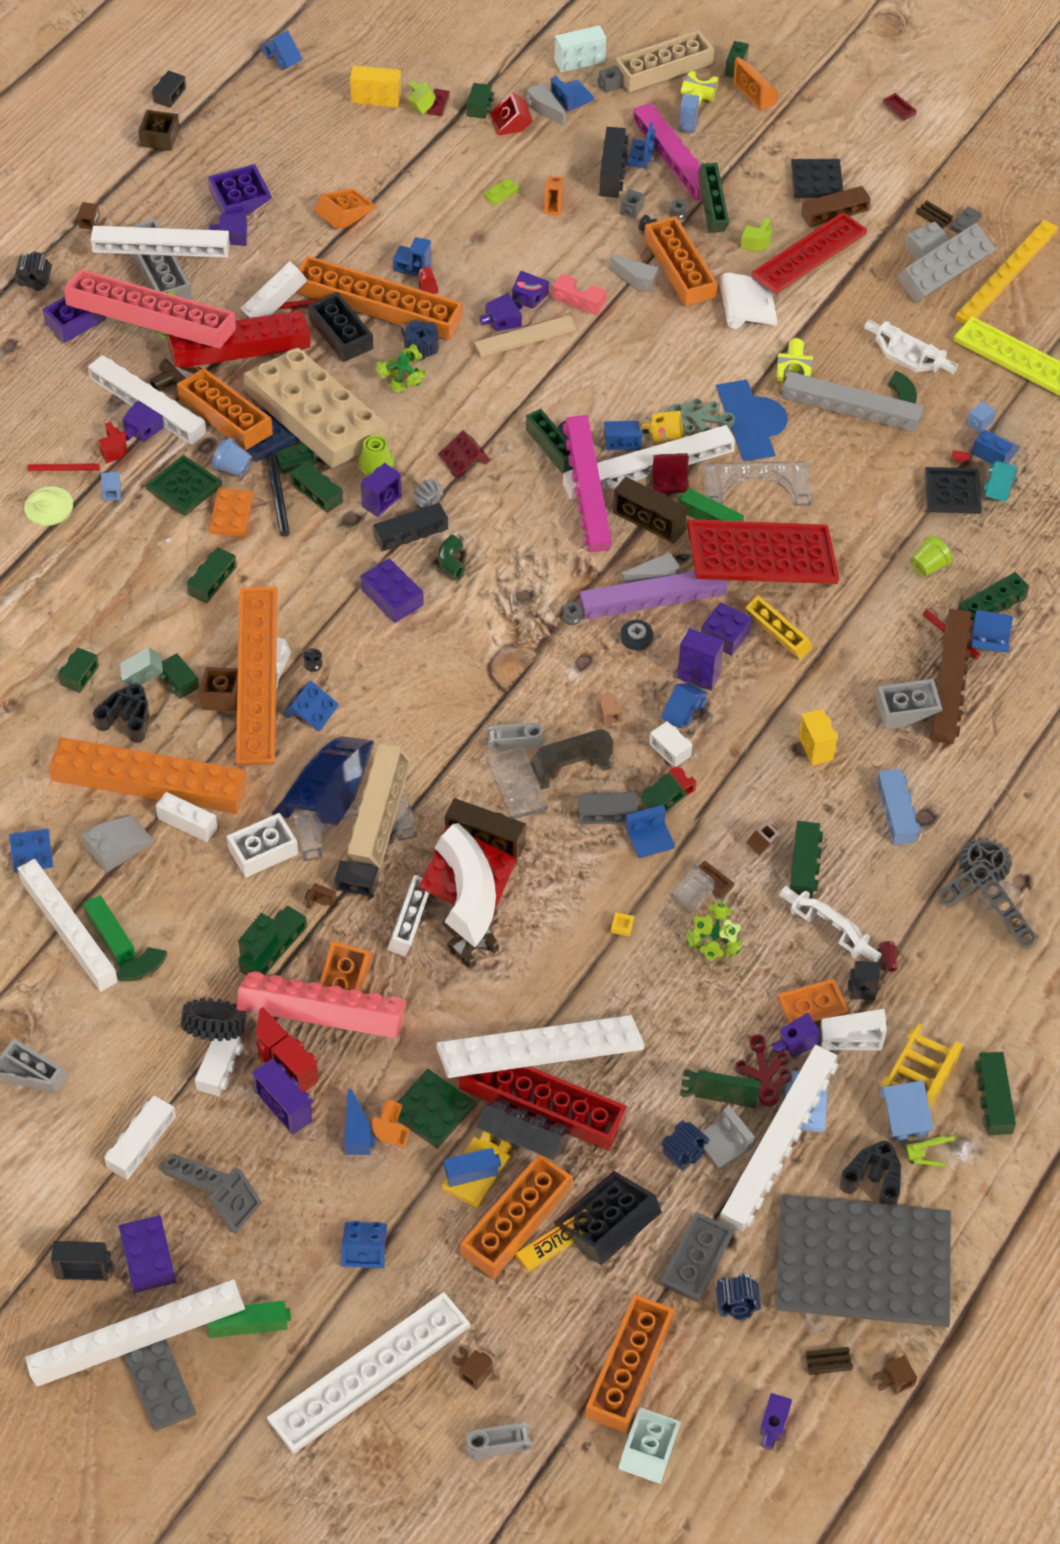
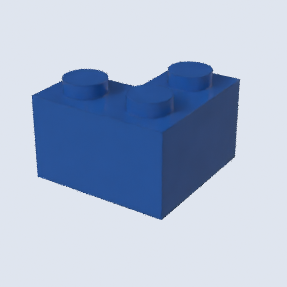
[260,30,303,70]
[393,237,432,277]
[661,683,708,728]

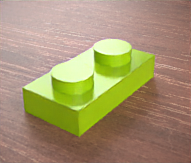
[483,178,519,206]

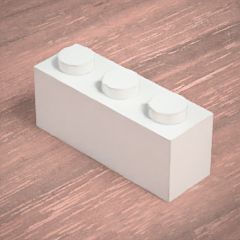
[156,792,217,842]
[195,1037,243,1097]

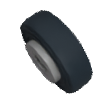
[620,620,653,651]

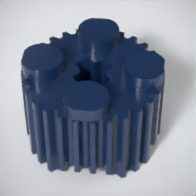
[404,320,439,361]
[661,1120,710,1171]
[715,1273,761,1320]

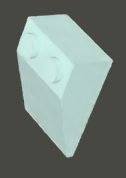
[618,1407,681,1484]

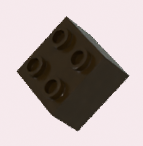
[138,110,180,151]

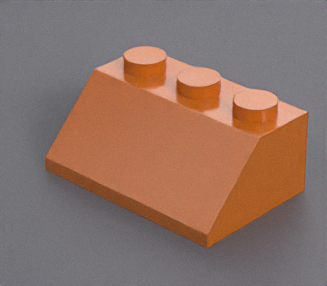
[733,57,778,110]

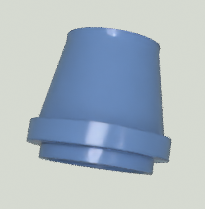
[212,437,253,477]

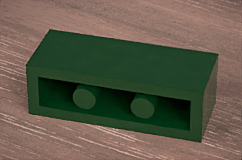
[291,461,343,513]
[187,547,237,604]

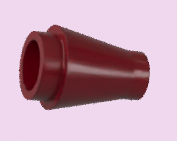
[878,941,897,972]

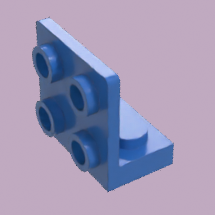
[551,76,594,111]
[627,122,656,169]
[604,421,642,450]
[970,610,1013,653]
[282,680,339,731]
[625,805,675,858]
[9,829,53,873]
[341,1221,387,1268]

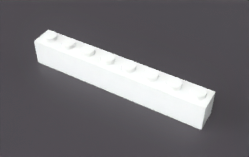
[91,226,230,258]
[88,355,206,445]
[18,859,118,992]

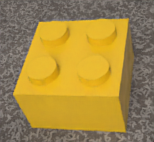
[798,709,838,766]

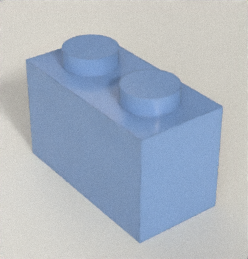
[679,94,699,133]

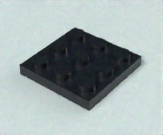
[791,159,843,198]
[924,467,982,514]

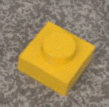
[611,912,635,937]

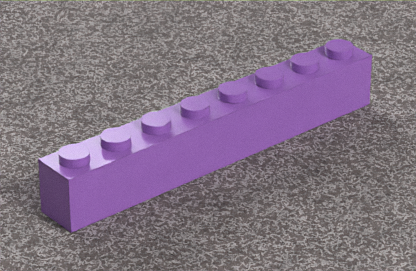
[579,571,728,620]

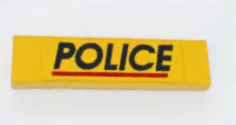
[516,1210,594,1272]

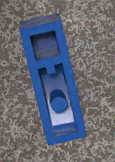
[345,1089,375,1155]

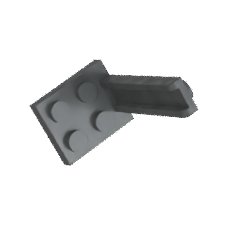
[160,1154,262,1234]

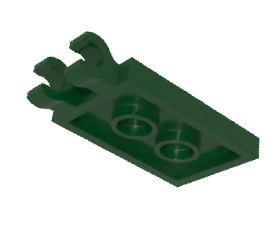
[680,1069,760,1108]

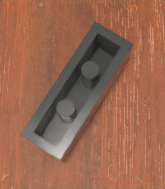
[578,792,638,824]

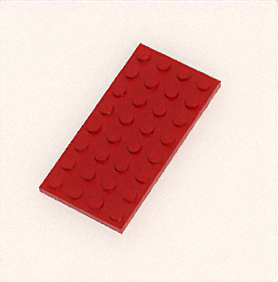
[687,519,840,584]

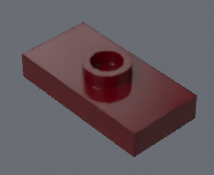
[427,88,450,116]
[883,93,917,121]

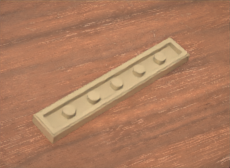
[474,315,576,358]

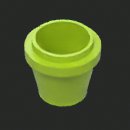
[358,435,394,475]
[910,535,952,577]

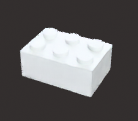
[227,813,298,878]

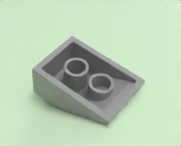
[905,222,949,260]
[876,679,942,730]
[82,815,155,873]

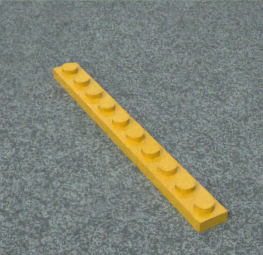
[955,220,1058,324]

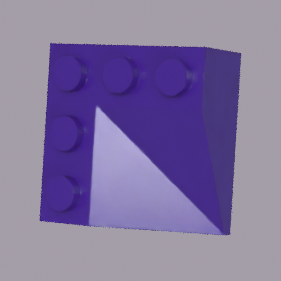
[208,164,272,215]

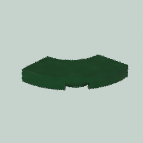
[888,371,917,404]
[117,947,168,981]

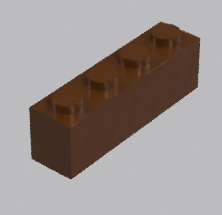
[801,186,871,227]

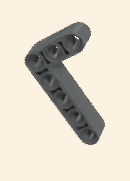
[939,864,1036,949]

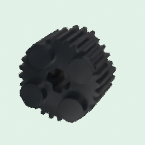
[15,251,52,291]

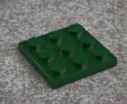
[146,454,222,516]
[397,1068,476,1149]

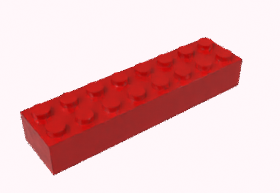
[167,311,310,368]
[459,1066,627,1151]

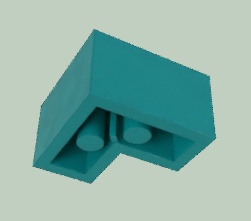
[984,460,1019,502]

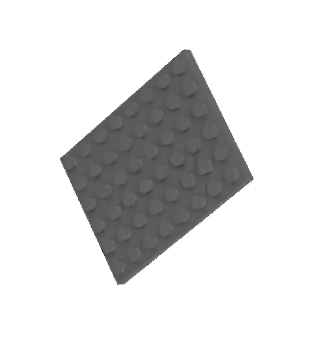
[775,1194,951,1327]

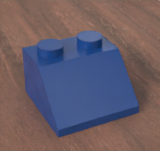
[972,429,1021,464]

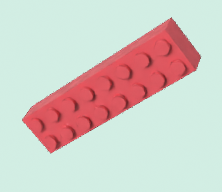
[237,972,407,1038]

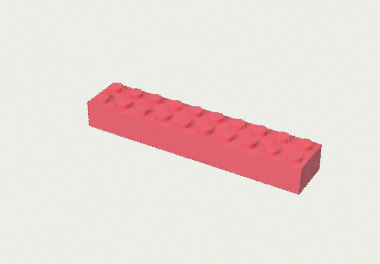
[64,269,236,349]

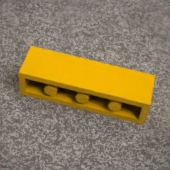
[745,595,813,660]

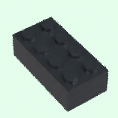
[599,126,629,198]
[308,292,373,362]
[476,1098,571,1160]

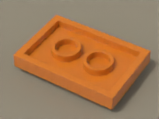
[209,488,254,537]
[777,978,849,1025]

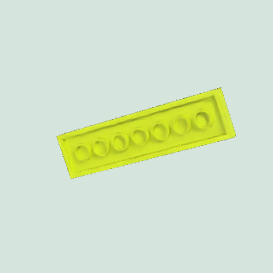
[954,316,1060,396]

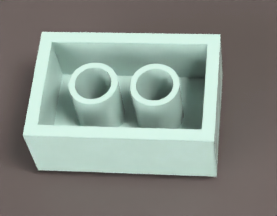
[554,26,606,72]

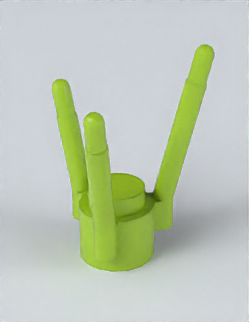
[906,1136,955,1167]

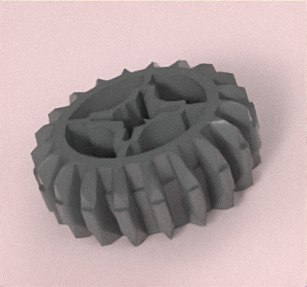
[958,837,1012,883]

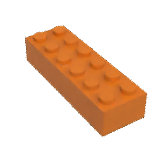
[644,216,717,307]
[177,368,273,451]
[460,1154,573,1279]
[585,1294,675,1434]

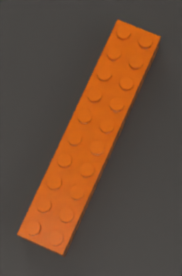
[295,255,463,340]
[49,737,247,814]

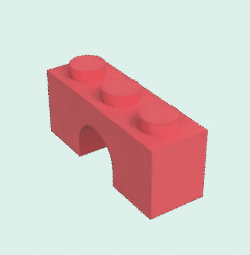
[552,273,607,315]

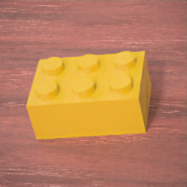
[350,65,402,108]

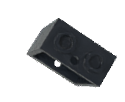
[51,1241,113,1281]

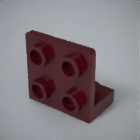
[438,430,491,477]
[651,453,689,494]

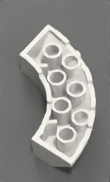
[435,823,496,947]

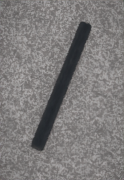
[267,452,290,537]

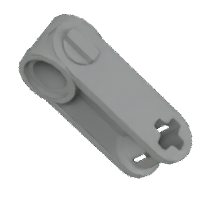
[487,722,543,751]
[466,1423,533,1460]

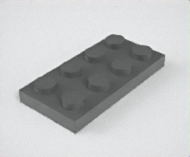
[660,1212,735,1303]
[124,1339,196,1432]

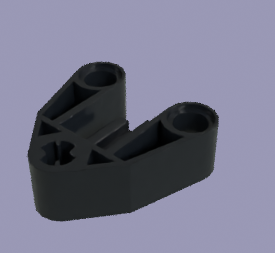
[93,684,150,743]
[839,1141,901,1205]

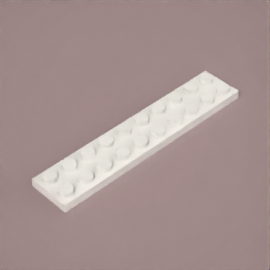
[437,1015,644,1078]
[267,1292,470,1454]

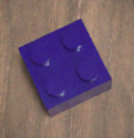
[361,463,402,517]
[701,602,752,656]

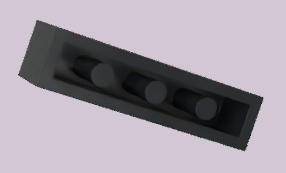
[373,503,448,552]

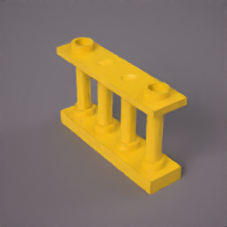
[881,1023,963,1109]

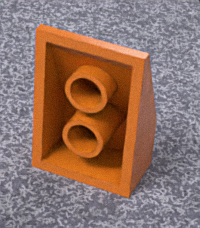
[315,188,376,229]
[320,941,375,991]

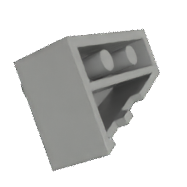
[0,1039,68,1093]

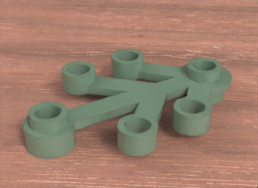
[667,398,735,436]

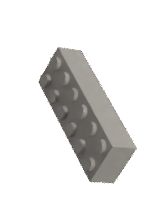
[129,219,192,300]
[896,222,996,304]

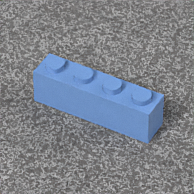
[876,769,921,845]

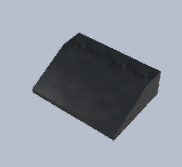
[554,1171,662,1265]

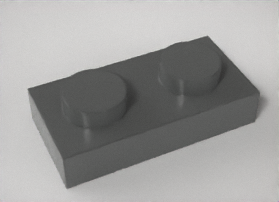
[950,206,982,234]

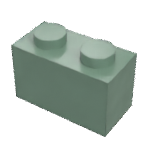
[120,647,163,686]

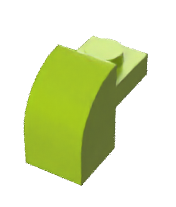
[407,80,435,114]
[741,217,773,251]

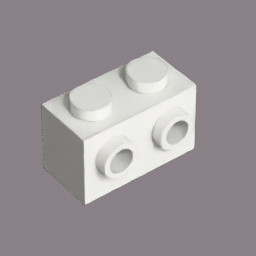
[649,721,693,767]

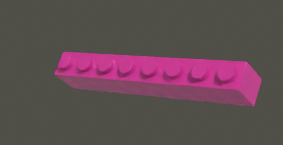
[633,103,702,202]
[563,415,612,552]

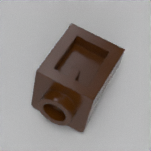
[305,883,337,909]

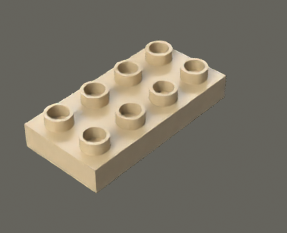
[243,348,388,468]

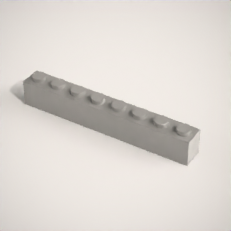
[782,372,924,433]

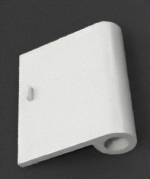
[719,273,778,329]

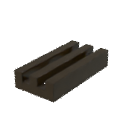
[916,200,953,229]
[805,1347,853,1375]

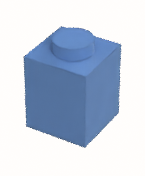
[967,401,996,433]
[101,472,121,501]

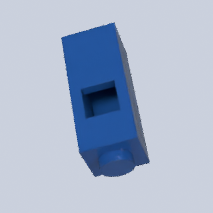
[444,1147,501,1187]

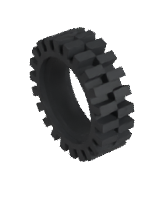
[181,998,246,1041]

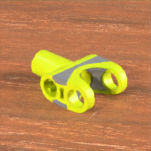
[681,70,719,105]
[776,338,813,382]

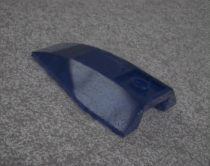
[272,736,374,825]

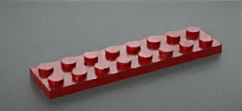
[751,212,867,294]

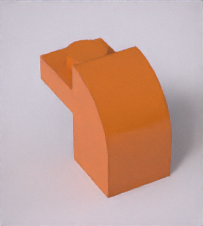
[372,1099,410,1149]

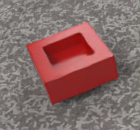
[951,450,970,463]

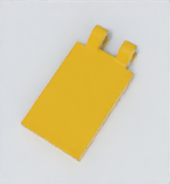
[442,1131,512,1209]

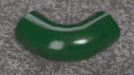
[437,535,465,580]

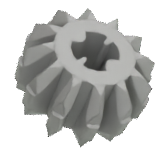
[413,478,443,508]

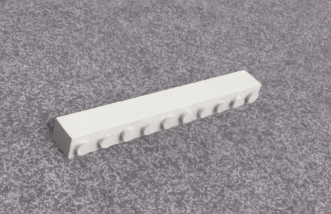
[563,425,735,500]
[720,1045,839,1232]
[25,1279,245,1387]

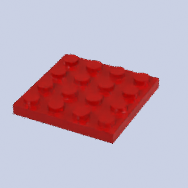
[418,825,517,915]

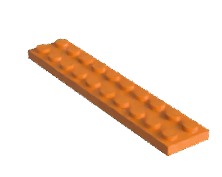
[236,586,278,766]

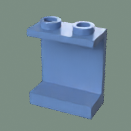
[879,1080,934,1142]

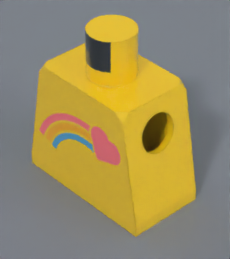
[642,411,684,444]

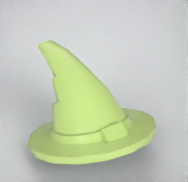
[24,486,73,526]

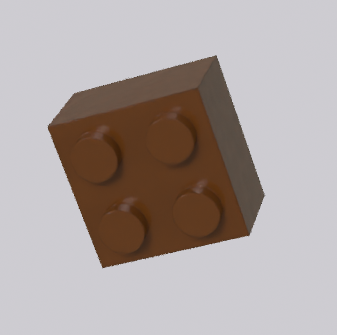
[198,667,238,711]

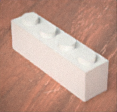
[241,261,308,318]
[387,874,429,957]
[105,1096,176,1180]

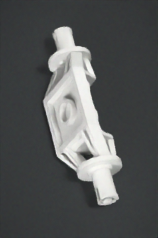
[864,319,958,374]
[779,886,881,962]

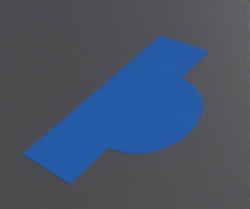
[716,380,788,461]

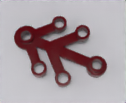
[735,1034,792,1107]

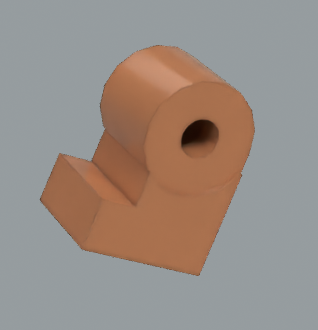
[600,693,623,725]

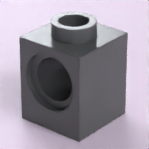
[597,66,623,93]
[621,189,644,219]

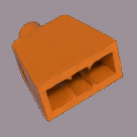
[544,176,564,215]

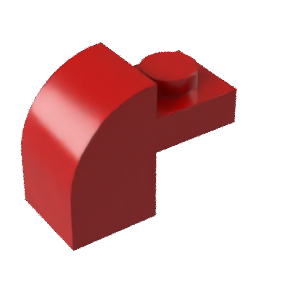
[98,421,127,464]

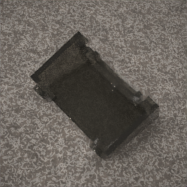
[530,729,613,790]

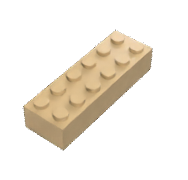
[615,30,714,92]
[347,744,411,869]

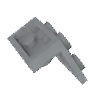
[702,1106,754,1168]

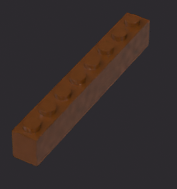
[931,609,974,744]

